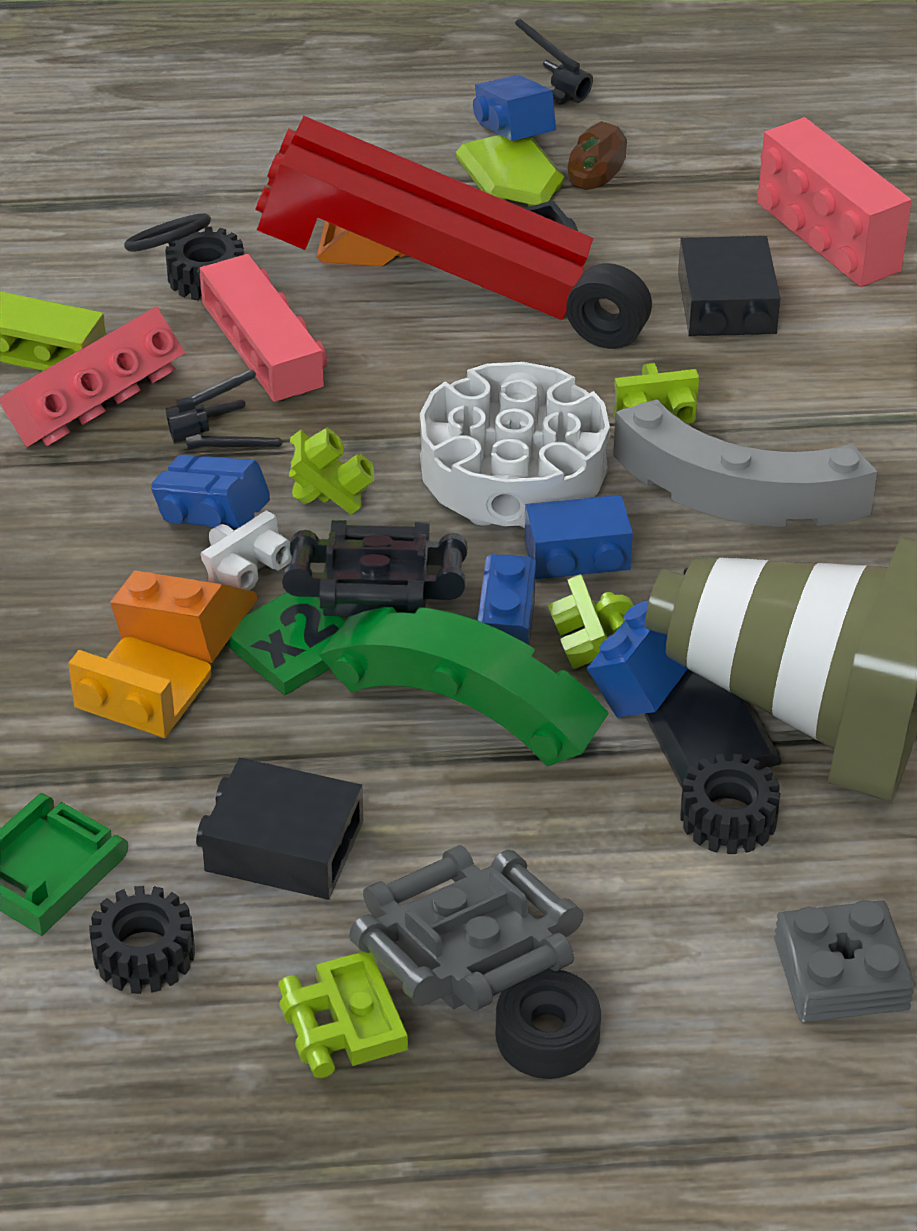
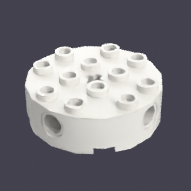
[420,362,610,528]

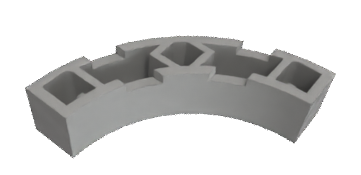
[613,399,877,527]

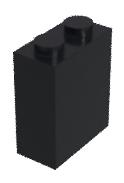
[678,236,781,336]
[196,757,364,900]

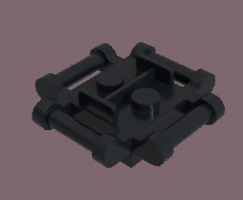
[282,520,468,616]

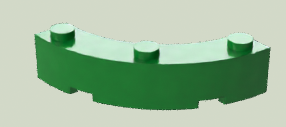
[319,607,609,767]

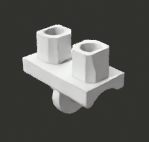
[201,510,292,590]

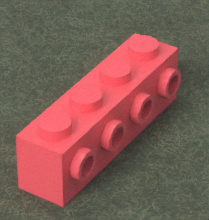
[199,254,327,402]
[0,306,185,447]

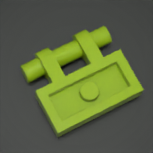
[278,952,408,1078]

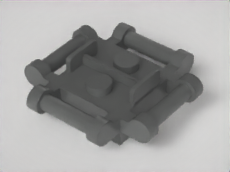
[349,845,584,1011]

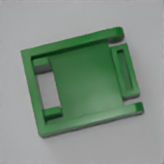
[0,793,128,936]

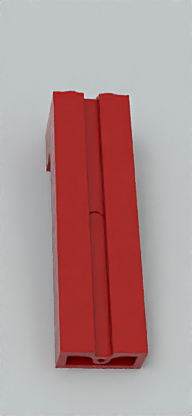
[255,115,594,320]

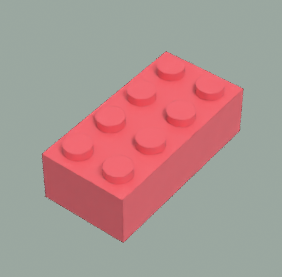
[757,117,912,287]

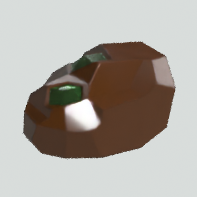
[567,121,627,190]

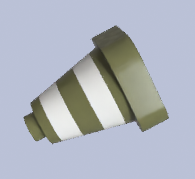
[645,536,917,802]

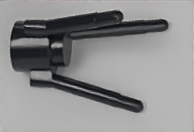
[515,19,593,104]
[165,370,283,450]

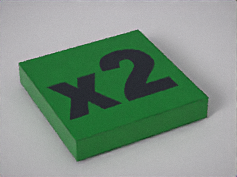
[225,592,345,696]

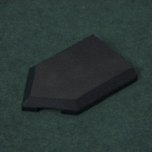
[644,669,781,788]

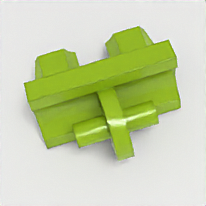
[613,363,699,424]
[289,427,374,515]
[548,574,635,669]

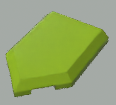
[456,135,565,207]

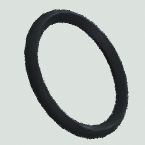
[124,213,211,252]

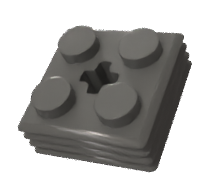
[774,900,915,1022]

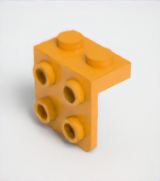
[68,637,211,738]

